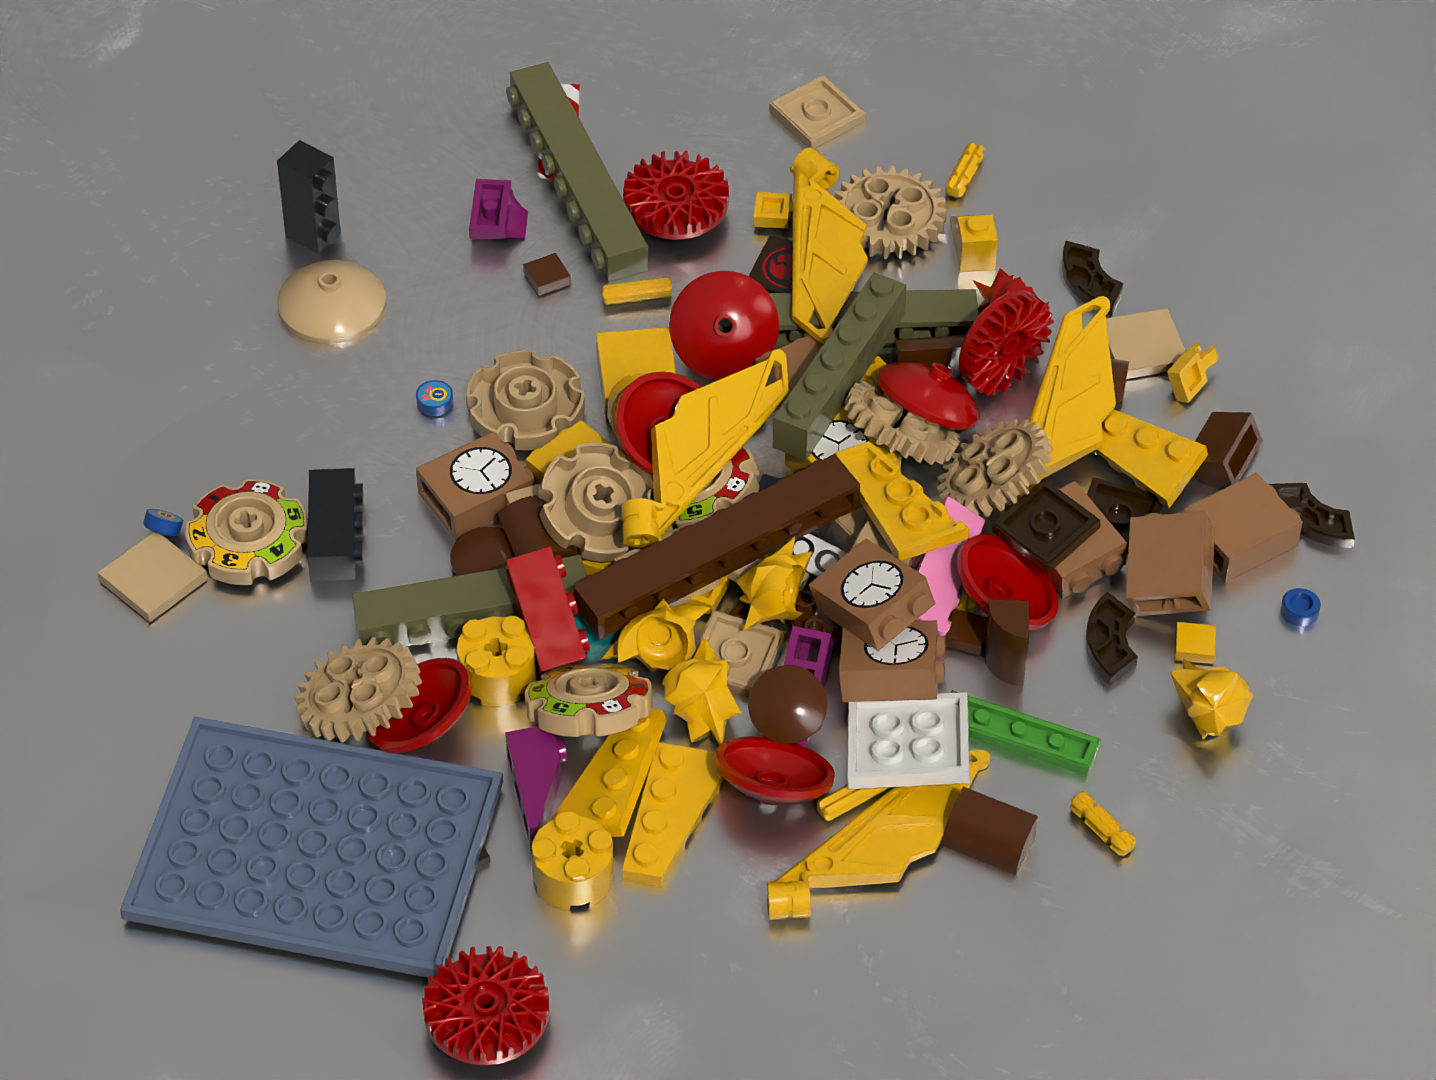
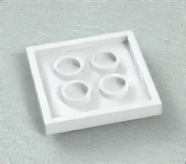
[847,692,970,789]

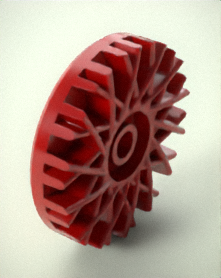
[623,151,729,240]
[959,290,1054,396]
[422,946,550,1065]

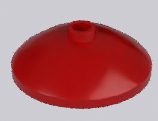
[669,271,779,380]
[876,361,980,430]
[614,372,701,476]
[957,535,1059,630]
[366,658,472,753]
[715,736,835,805]

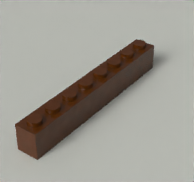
[573,454,860,640]

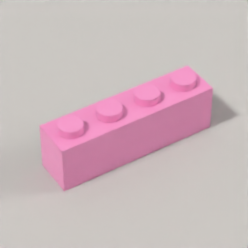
[908,496,985,636]

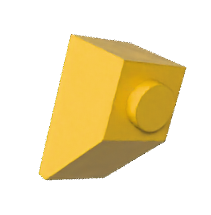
[950,214,998,272]

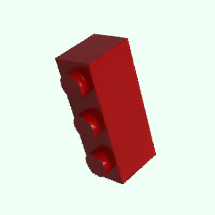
[504,546,590,676]

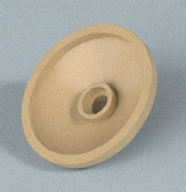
[277,260,386,344]

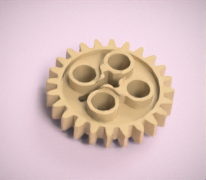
[834,166,947,259]
[844,380,960,465]
[937,419,1053,517]
[295,637,422,743]

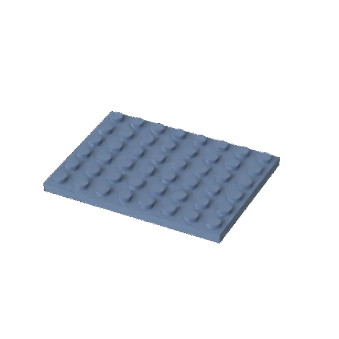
[120,716,503,978]

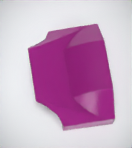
[469,179,528,239]

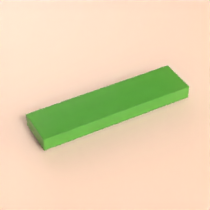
[951,690,1101,776]

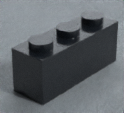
[277,140,341,254]
[307,468,364,582]

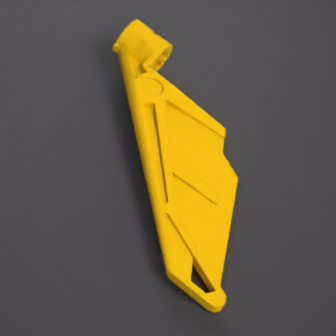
[790,147,868,344]
[1004,296,1116,513]
[621,349,789,547]
[766,750,990,920]

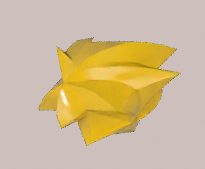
[736,537,813,632]
[600,598,712,672]
[662,637,741,745]
[1170,658,1253,740]

